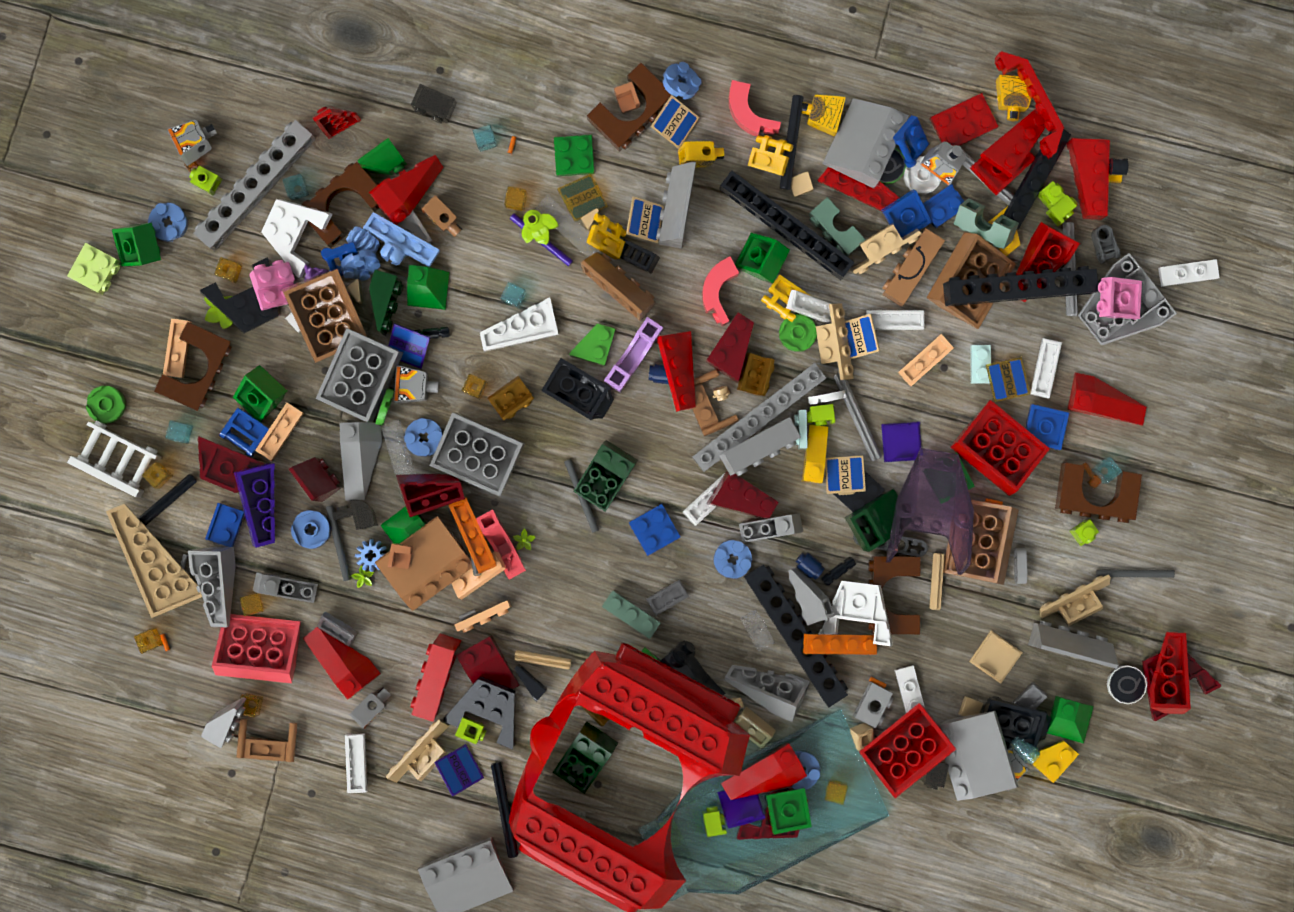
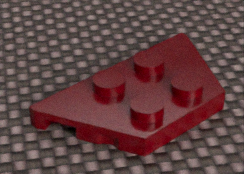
[197,436,265,493]

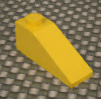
[802,424,828,484]

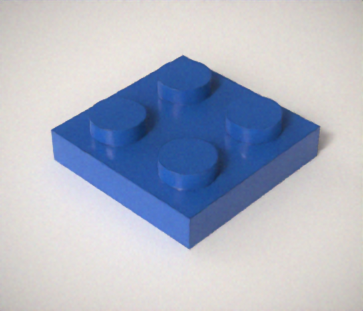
[882,189,932,238]
[1025,404,1069,450]
[629,504,680,556]

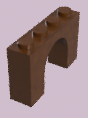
[587,63,671,152]
[301,162,379,248]
[154,322,232,411]
[1055,463,1142,523]
[868,556,920,635]

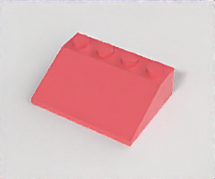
[212,614,301,683]

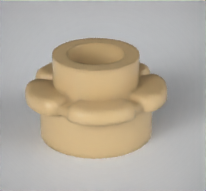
[712,386,731,401]

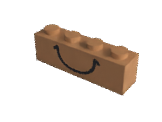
[882,228,945,307]

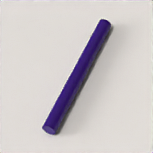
[510,213,573,267]

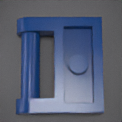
[893,115,929,168]
[321,242,359,276]
[219,408,269,457]

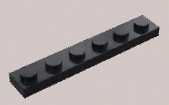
[1003,129,1071,230]

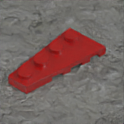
[980,109,1046,178]
[817,167,900,212]
[657,331,696,412]

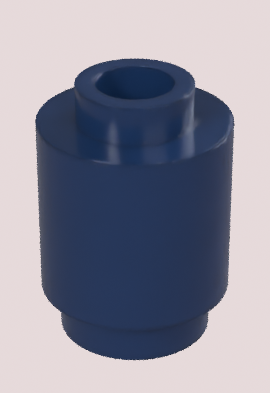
[648,364,669,385]
[795,552,825,580]

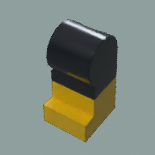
[1109,158,1129,183]

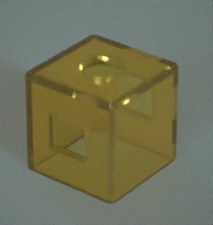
[504,186,527,211]
[214,257,242,283]
[461,374,488,400]
[142,462,173,489]
[240,593,264,616]
[134,628,163,654]
[240,693,263,718]
[824,779,848,805]

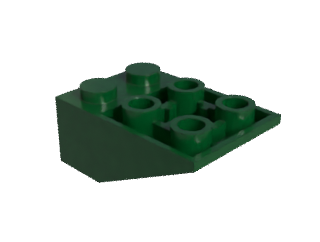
[369,270,404,336]
[573,440,638,512]
[844,488,913,552]
[552,721,618,794]

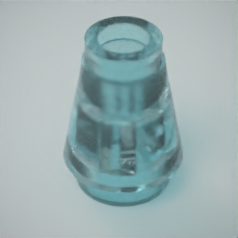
[1010,736,1040,765]

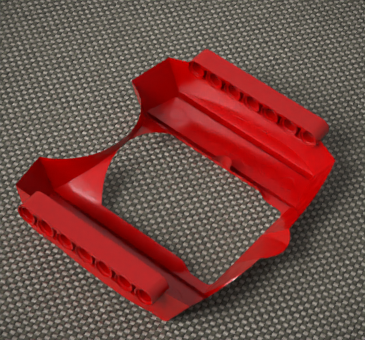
[509,643,750,912]

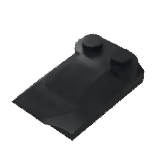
[541,358,614,420]
[660,640,726,696]
[983,697,1052,749]

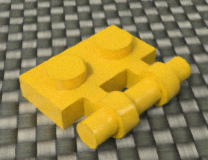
[747,135,793,176]
[586,213,627,260]
[761,275,811,322]

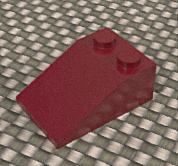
[289,457,341,502]
[456,635,520,689]

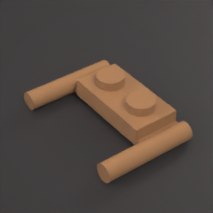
[692,369,739,437]
[236,718,298,762]

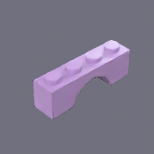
[604,317,663,393]

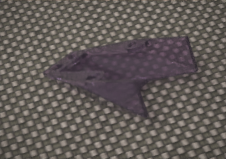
[886,448,974,575]

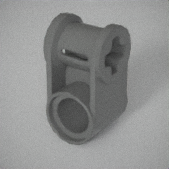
[1091,225,1121,264]

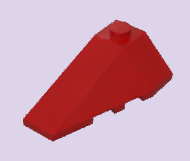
[313,106,361,139]
[369,155,444,225]
[1067,372,1147,426]
[721,742,807,800]

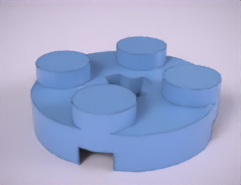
[663,62,701,99]
[148,203,188,242]
[341,250,380,281]
[404,418,443,457]
[291,510,331,549]
[713,540,752,579]
[790,750,820,790]

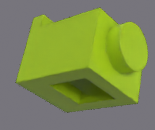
[189,166,223,195]
[1038,181,1065,209]
[1045,195,1078,227]
[807,404,836,426]
[1069,519,1099,546]
[455,716,487,744]
[702,806,727,837]

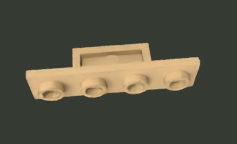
[851,224,921,274]
[816,303,854,380]
[1040,574,1110,626]
[386,719,449,783]

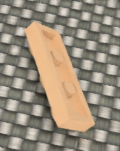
[163,319,192,378]
[898,334,954,387]
[255,403,304,461]
[451,551,506,599]
[455,600,512,633]

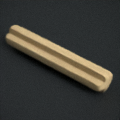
[929,553,945,610]
[514,650,571,669]

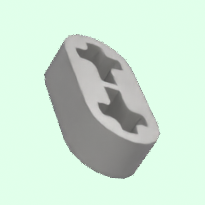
[1014,547,1027,584]

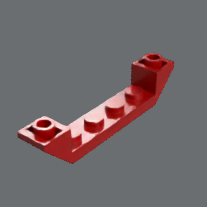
[995,51,1064,159]

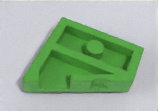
[570,324,616,366]

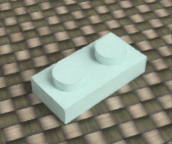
[970,345,991,384]
[794,410,807,449]

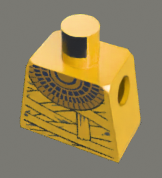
[996,75,1031,121]
[802,95,846,136]
[678,141,724,167]

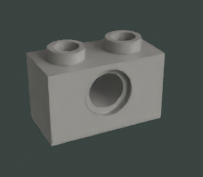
[853,682,894,728]

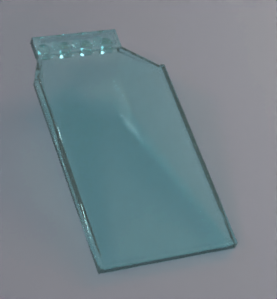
[638,710,889,901]

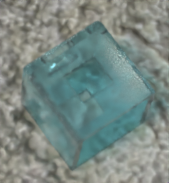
[472,125,497,152]
[283,174,309,200]
[500,282,527,309]
[165,420,193,444]
[1091,457,1122,484]

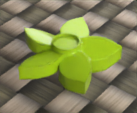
[513,528,535,550]
[351,565,374,588]

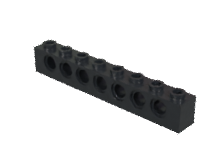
[719,170,855,281]
[943,266,1099,307]
[743,564,848,708]

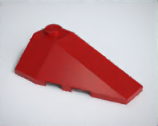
[1016,222,1080,302]
[303,627,381,700]
[1149,632,1191,714]

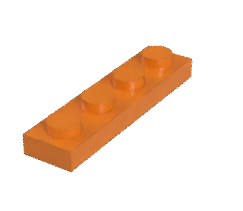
[449,498,497,574]
[803,634,877,655]

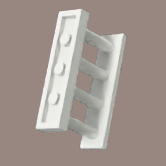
[67,420,162,498]

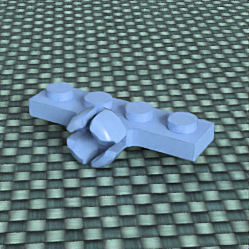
[363,212,440,267]

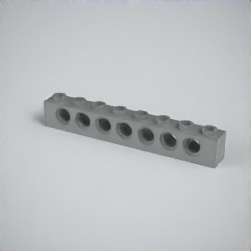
[193,120,316,251]
[692,363,826,473]

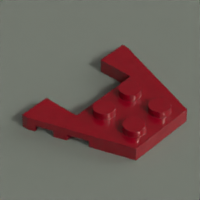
[1142,651,1222,721]
[736,787,808,840]

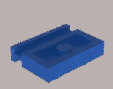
[923,184,964,229]
[205,503,245,547]

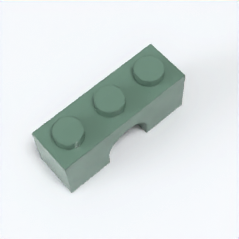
[809,197,865,257]
[954,198,1019,249]
[602,590,661,639]

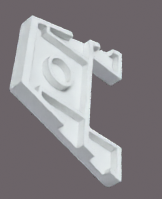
[262,199,332,278]
[819,581,893,646]

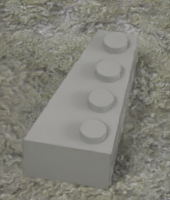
[719,417,801,476]

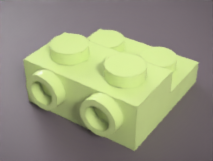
[67,243,120,295]

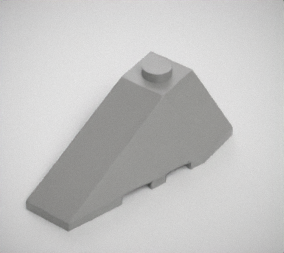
[340,422,382,501]
[188,547,236,627]
[724,665,810,722]

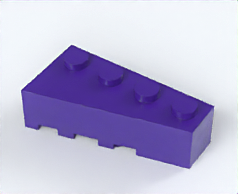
[234,462,275,548]

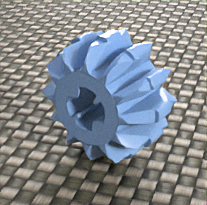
[346,227,380,253]
[355,539,387,572]

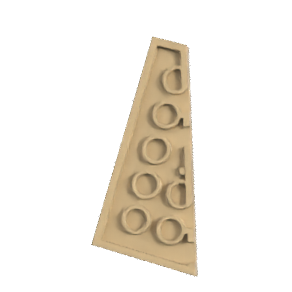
[106,504,202,618]

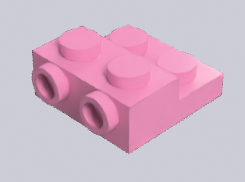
[249,260,295,311]
[1097,277,1142,320]

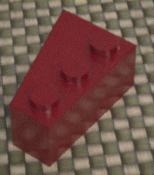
[706,312,754,383]
[706,471,779,519]
[396,474,465,517]

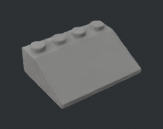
[823,98,909,188]
[656,162,696,249]
[316,328,403,422]
[429,412,525,496]
[1028,620,1118,669]
[938,711,1018,801]
[418,837,514,912]

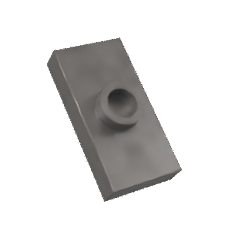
[646,580,689,615]
[317,612,358,647]
[1012,682,1048,709]

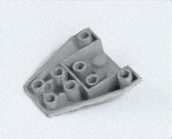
[1078,253,1177,345]

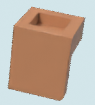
[614,82,640,113]
[388,543,413,569]

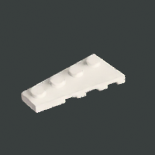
[480,297,559,352]

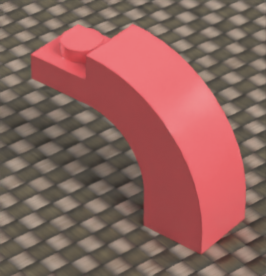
[729,80,781,137]
[702,257,739,327]
[476,509,526,580]

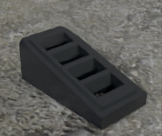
[620,239,660,274]
[514,664,547,702]

